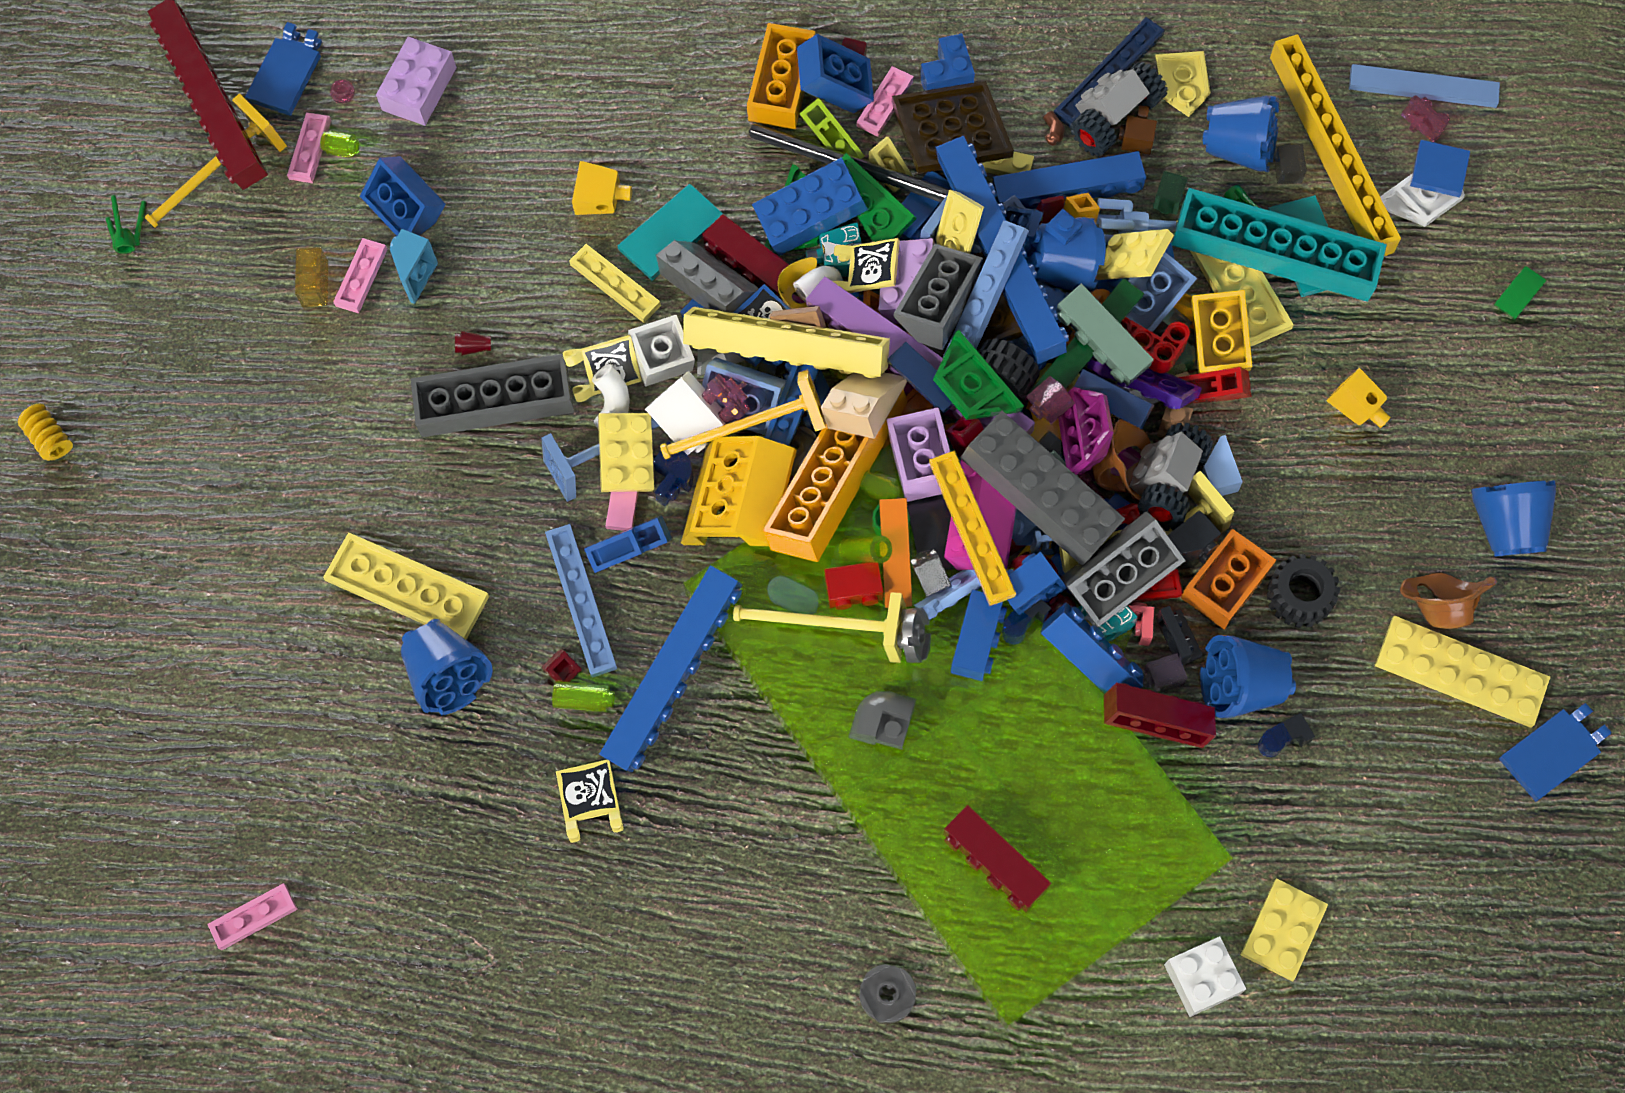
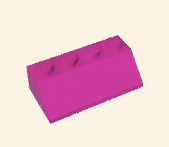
[944,459,1017,570]

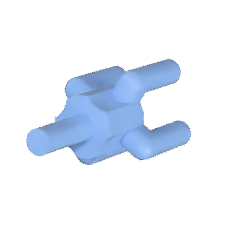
[1096,198,1176,245]

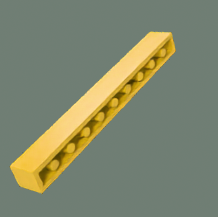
[1270,34,1401,256]

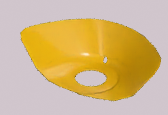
[778,257,817,309]

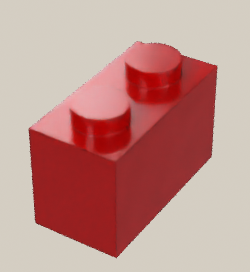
[824,561,883,610]

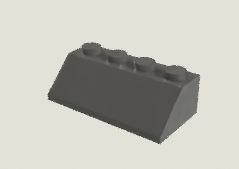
[656,240,759,313]
[894,244,983,350]
[1060,512,1186,627]

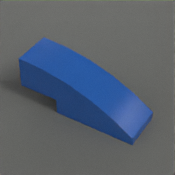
[584,515,672,573]

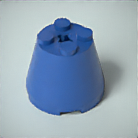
[1203,95,1279,172]
[1023,217,1106,293]
[1471,480,1556,557]
[401,619,493,716]
[1200,635,1296,718]

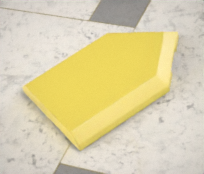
[1155,51,1211,117]
[936,190,984,254]

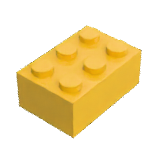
[1191,290,1252,374]

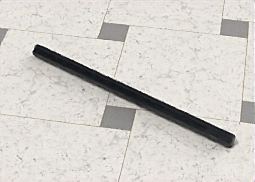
[749,124,950,202]

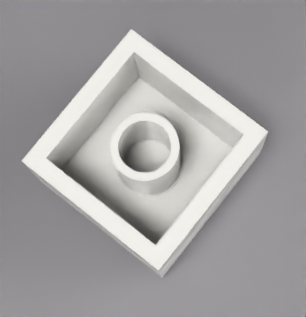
[628,315,695,387]
[1164,937,1246,1017]

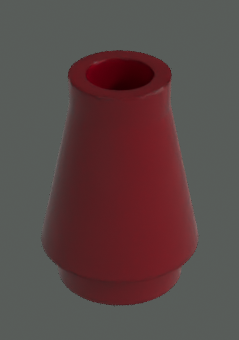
[455,331,491,356]

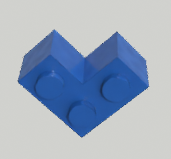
[920,33,975,91]
[1007,552,1067,615]

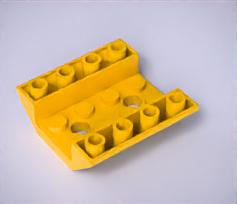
[681,436,797,546]

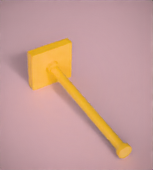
[145,93,287,228]
[660,369,826,459]

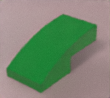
[1494,266,1547,320]

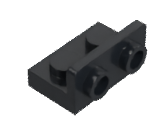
[1156,606,1203,667]

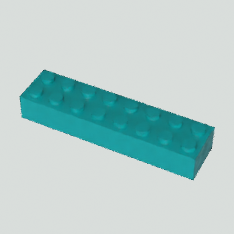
[1171,188,1387,302]

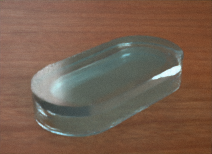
[767,576,819,615]

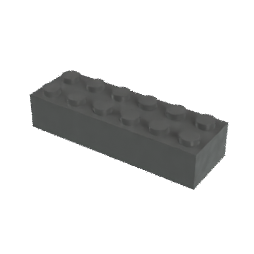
[411,354,574,437]
[961,411,1125,566]

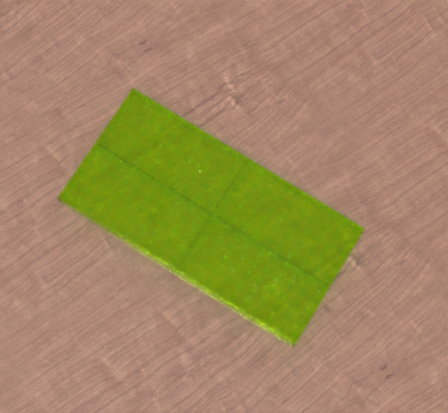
[683,444,1233,1030]

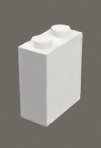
[645,371,730,456]

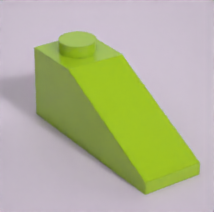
[799,98,865,159]

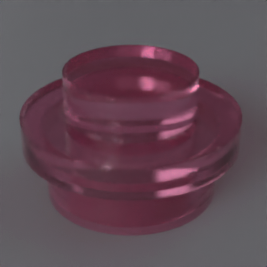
[330,80,355,104]

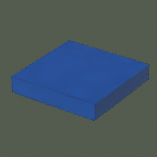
[1410,140,1470,198]

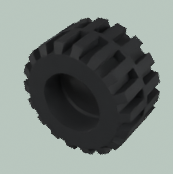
[978,339,1040,403]
[1266,554,1340,628]

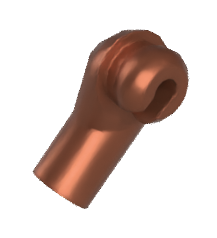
[1043,111,1065,146]

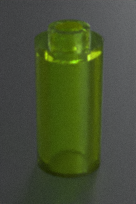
[839,535,892,563]
[552,681,615,712]

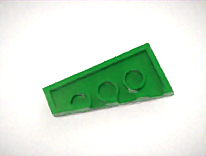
[842,153,917,242]

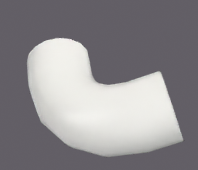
[793,266,843,302]
[592,364,630,429]

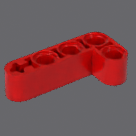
[1101,303,1190,373]

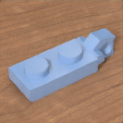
[915,570,981,619]

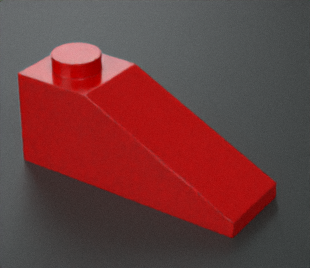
[1178,367,1251,404]

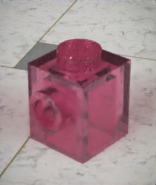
[1027,376,1075,424]

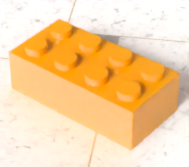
[747,23,815,129]

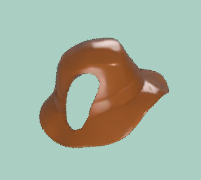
[1092,419,1150,504]
[1400,573,1497,629]

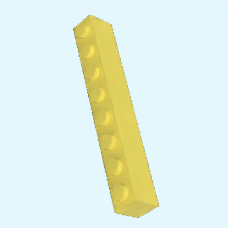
[683,307,890,378]

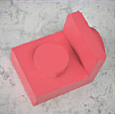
[1127,602,1154,646]

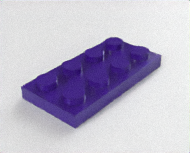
[1087,357,1202,409]

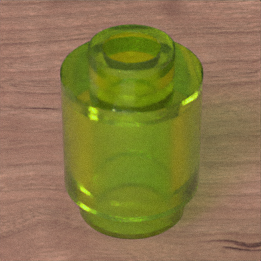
[320,130,359,158]
[859,470,901,500]

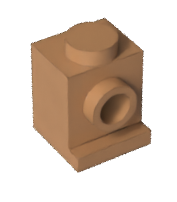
[1157,406,1193,438]

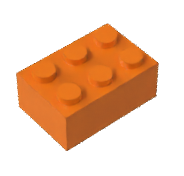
[1181,529,1276,630]

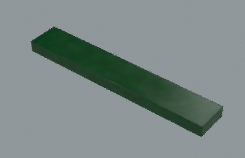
[1026,278,1144,413]

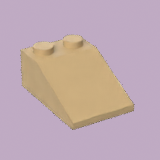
[821,372,907,439]

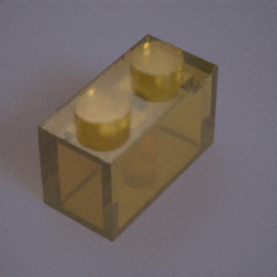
[295,247,328,307]

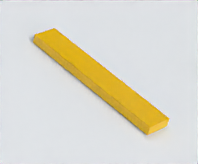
[929,450,1016,606]

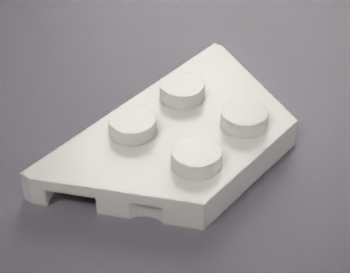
[1380,173,1465,227]

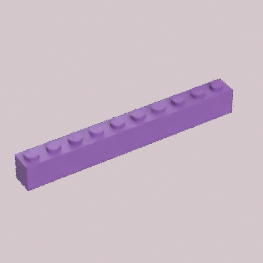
[806,276,1035,435]

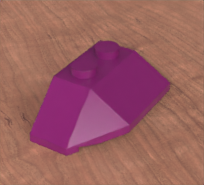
[1056,387,1114,476]

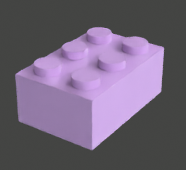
[376,37,457,126]
[879,238,935,324]
[887,408,950,502]

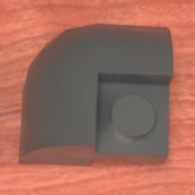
[849,691,917,750]

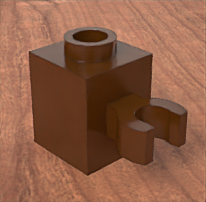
[1118,105,1157,155]

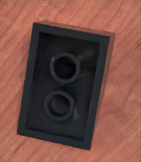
[1167,510,1221,570]

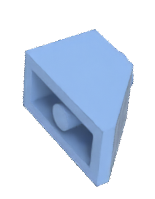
[1202,435,1242,496]

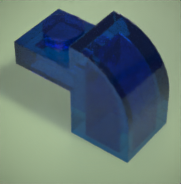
[653,441,694,506]

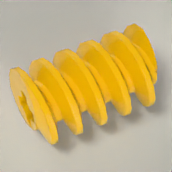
[18,403,73,461]

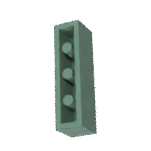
[1056,283,1154,386]

